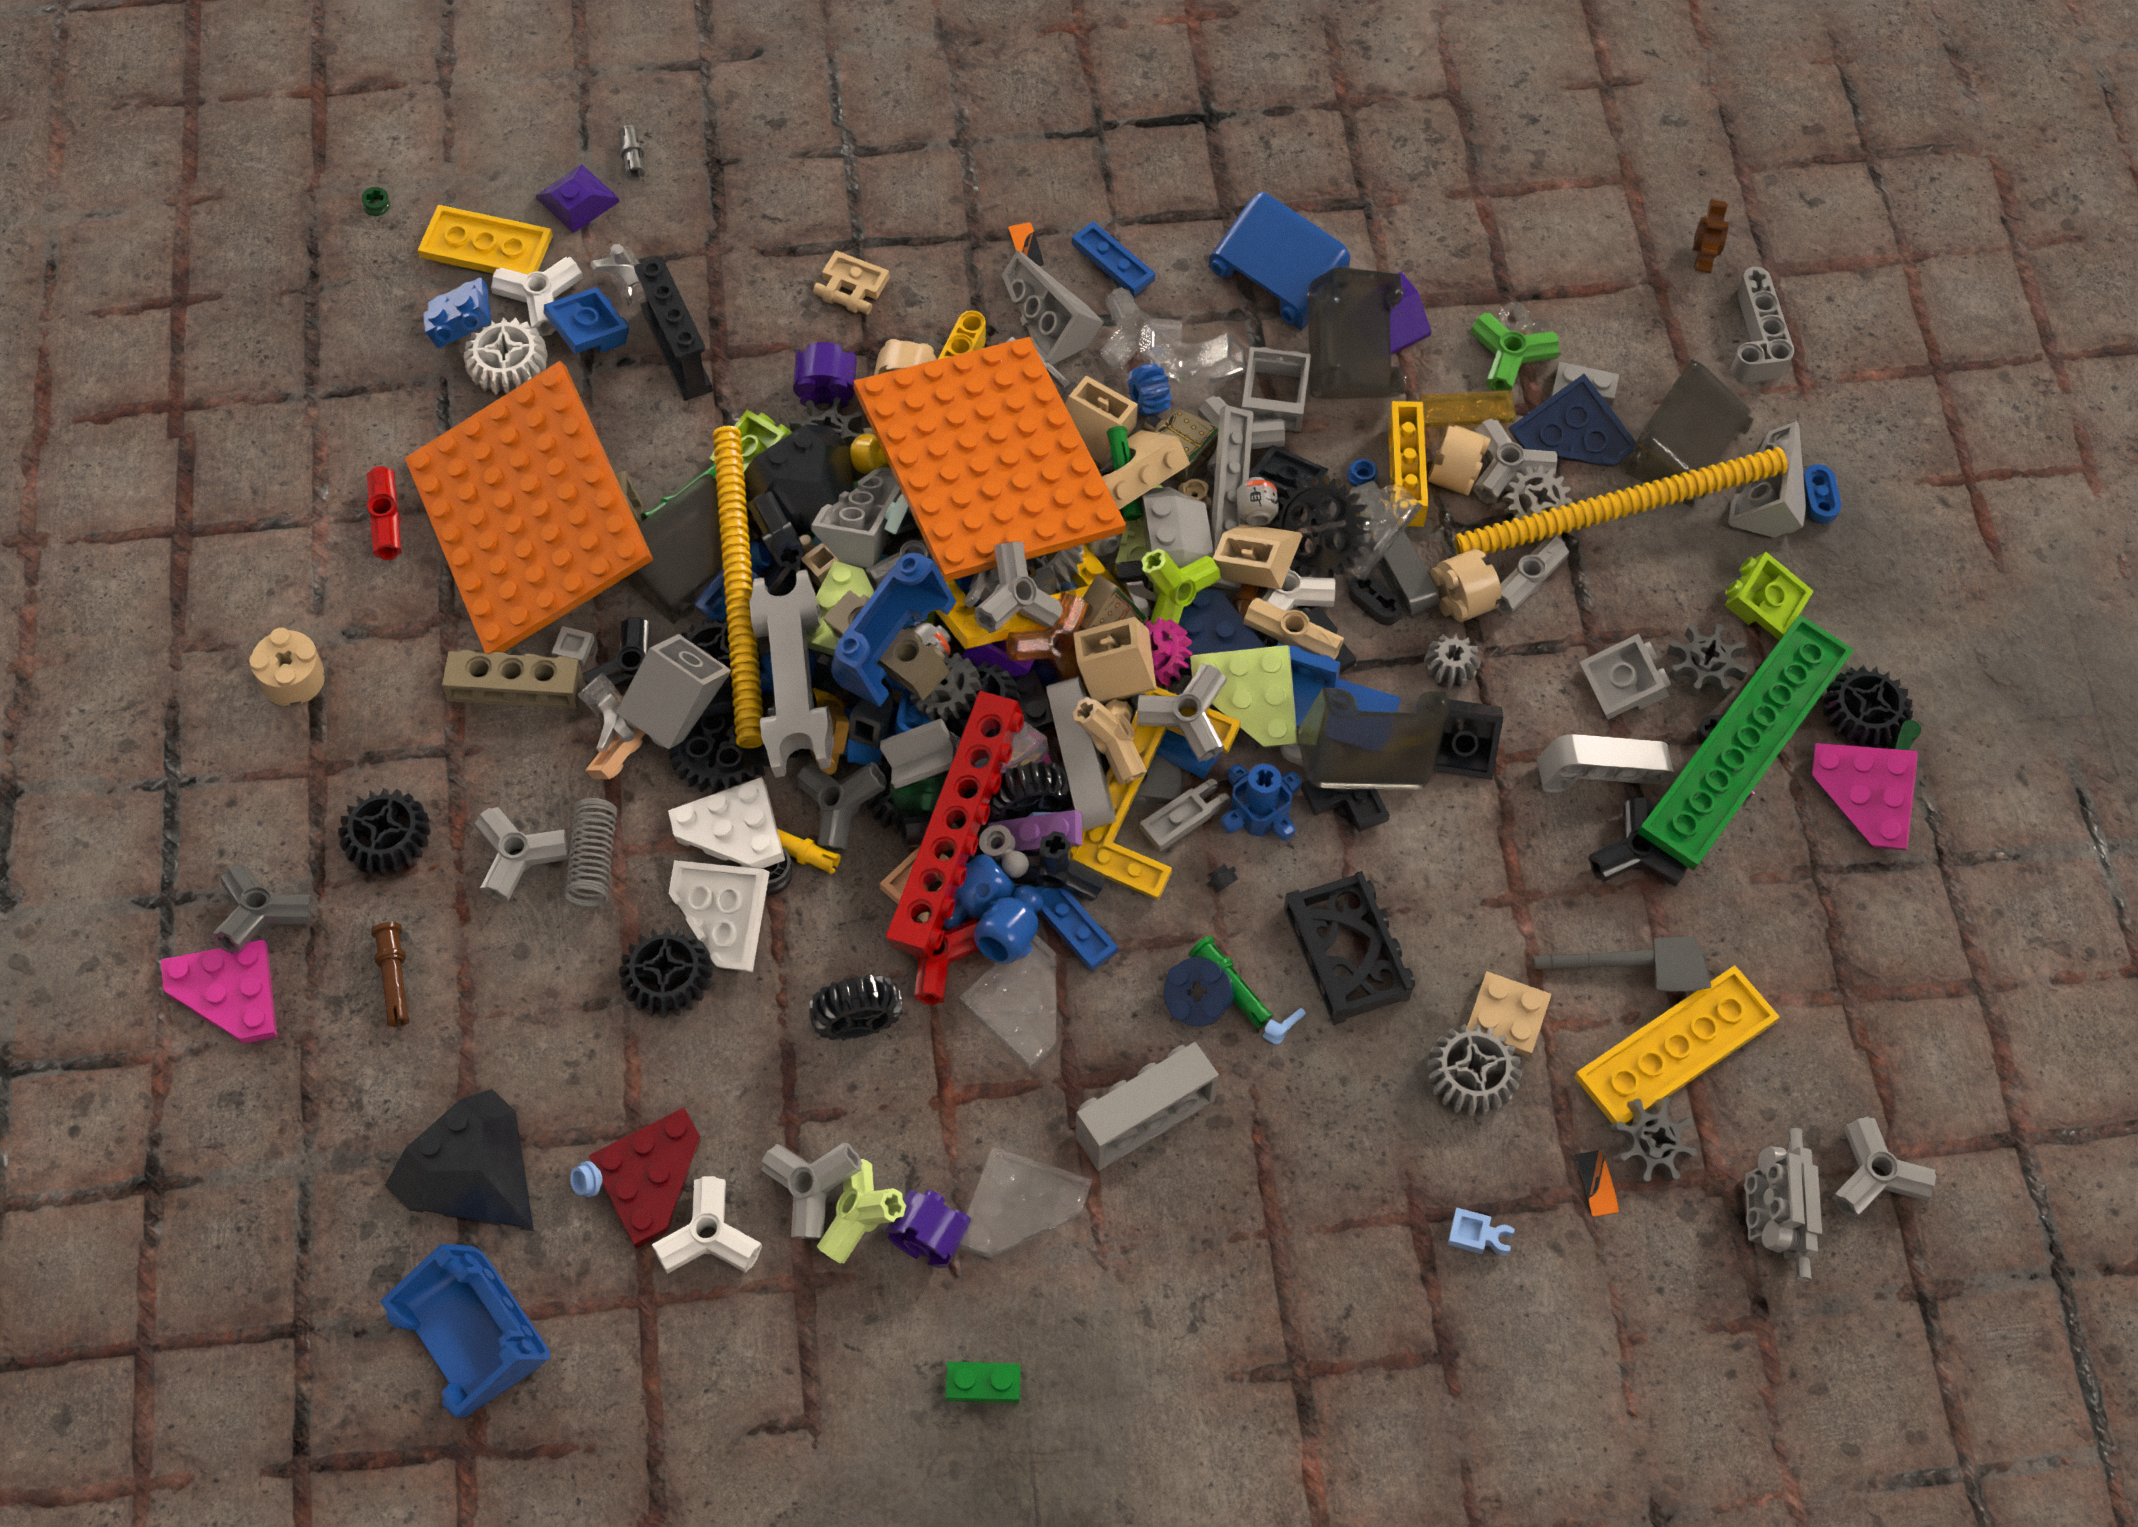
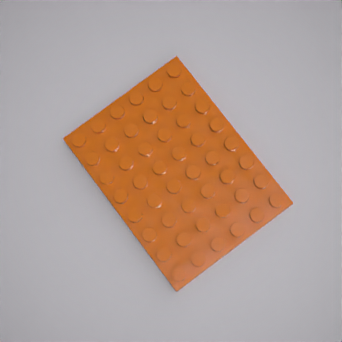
[853,337,1126,582]
[405,361,653,654]

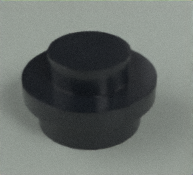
[1206,864,1238,893]

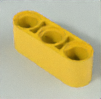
[938,310,986,359]

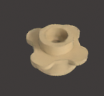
[1178,479,1211,508]

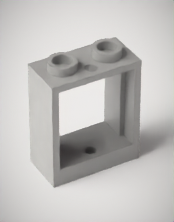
[1242,347,1311,432]

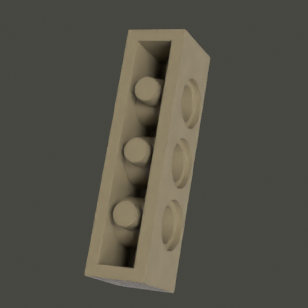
[823,590,950,701]
[442,650,582,709]

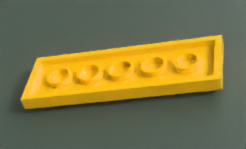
[1574,965,1780,1125]

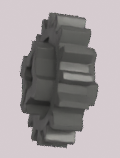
[909,652,982,722]

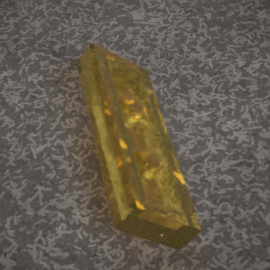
[1419,390,1516,427]

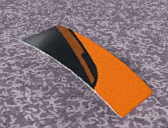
[1008,222,1044,267]
[1575,1150,1619,1217]

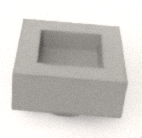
[552,626,594,667]

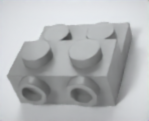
[1580,633,1671,720]

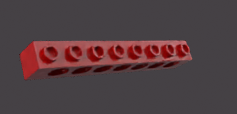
[886,691,1024,959]

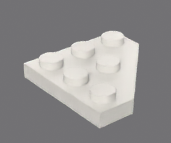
[668,777,785,869]
[669,860,770,972]

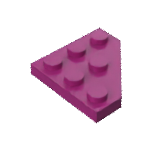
[1812,743,1918,851]
[161,940,277,1044]

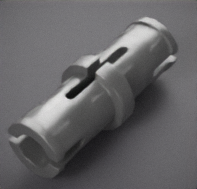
[619,125,645,181]

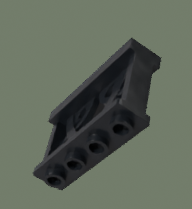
[634,257,713,401]
[1284,871,1415,1025]

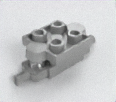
[1744,1128,1822,1282]

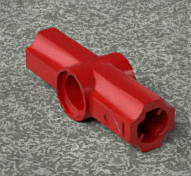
[366,466,402,560]

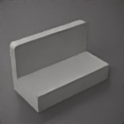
[880,718,956,789]

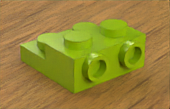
[709,410,792,471]
[1725,552,1813,641]

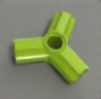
[1141,548,1221,638]

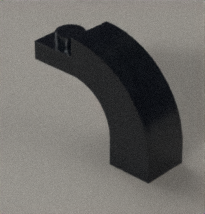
[813,655,894,750]

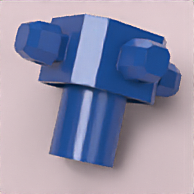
[1220,764,1302,841]

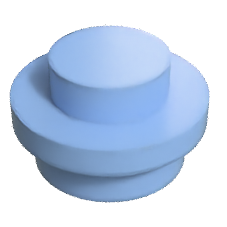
[570,1161,602,1197]

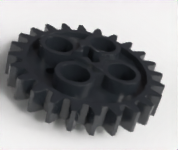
[1271,476,1371,578]
[668,706,771,794]

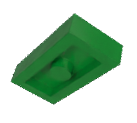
[946,1361,1021,1404]

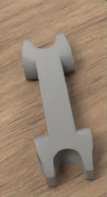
[750,569,834,778]

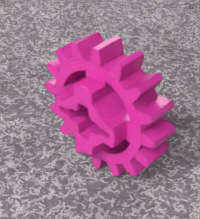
[1145,617,1192,687]

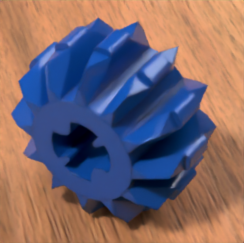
[1127,363,1172,417]

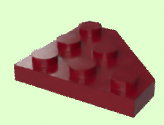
[588,1107,701,1249]

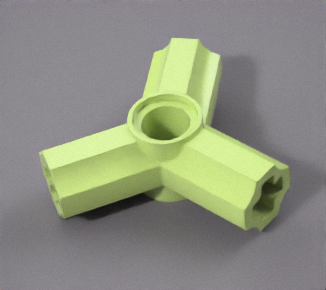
[817,1159,906,1264]

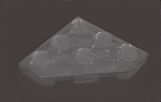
[1301,484,1423,581]
[959,935,1056,1071]
[958,1146,1093,1258]

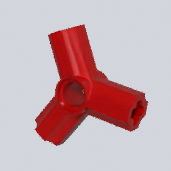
[885,919,979,1005]

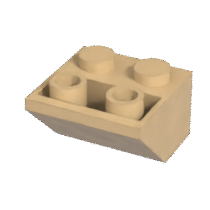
[1065,376,1138,468]
[1213,524,1302,590]
[1073,617,1157,704]

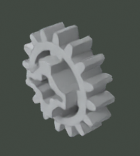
[1502,465,1572,521]

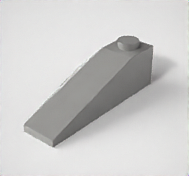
[1002,250,1104,365]
[1728,421,1806,538]
[811,466,902,568]

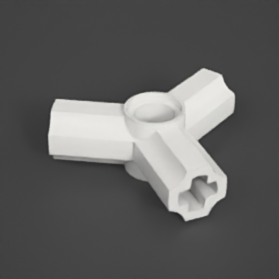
[491,257,583,336]
[1261,568,1335,612]
[652,1176,762,1274]

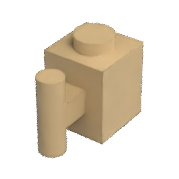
[799,535,841,588]

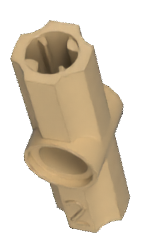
[1243,597,1344,660]

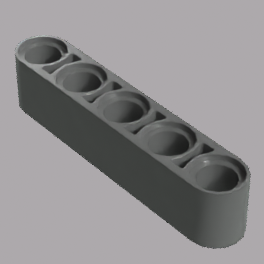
[1349,481,1440,616]

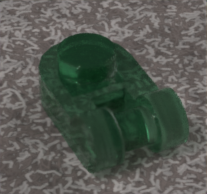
[890,776,946,813]

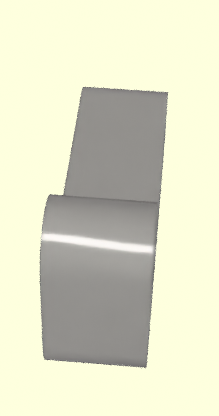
[1731,267,1794,382]
[1537,734,1674,793]

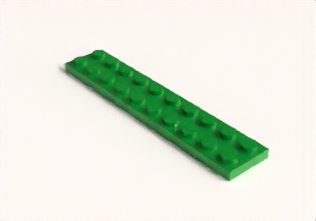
[1637,614,1854,871]

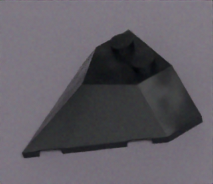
[743,424,854,533]
[385,1089,534,1231]

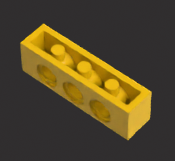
[1388,401,1428,527]

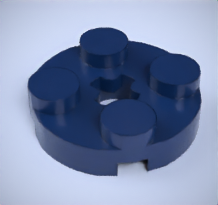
[1164,957,1234,1027]

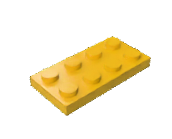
[418,205,553,275]

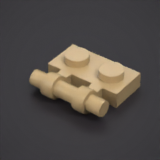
[813,250,890,315]

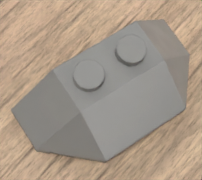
[1139,487,1214,593]

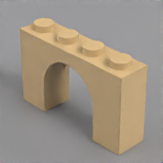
[1102,430,1190,509]

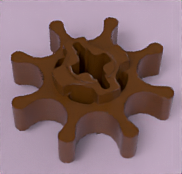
[1692,199,1729,274]

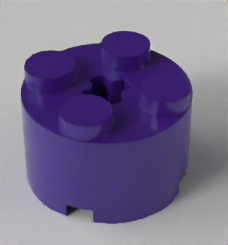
[793,342,857,408]
[885,1190,971,1268]

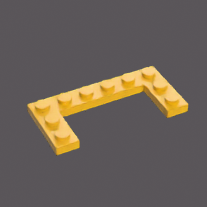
[935,544,1132,649]
[1071,686,1241,901]

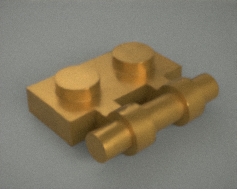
[811,699,849,775]

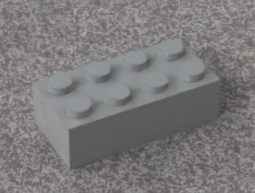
[1075,1042,1219,1171]

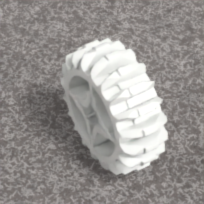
[463,317,548,395]

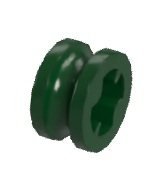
[362,187,390,216]

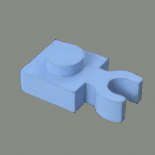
[1447,1208,1515,1256]

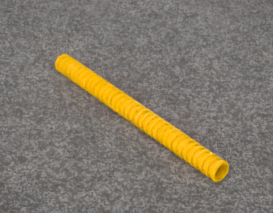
[713,426,764,748]
[1454,447,1788,555]

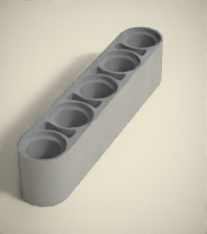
[1047,676,1116,832]

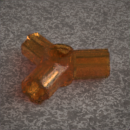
[1005,592,1089,686]

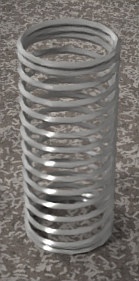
[564,798,617,906]

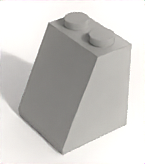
[616,634,731,749]

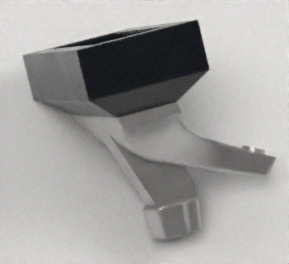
[1111,560,1158,616]

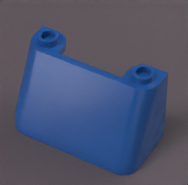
[1208,192,1350,331]
[831,553,956,707]
[380,1244,550,1417]

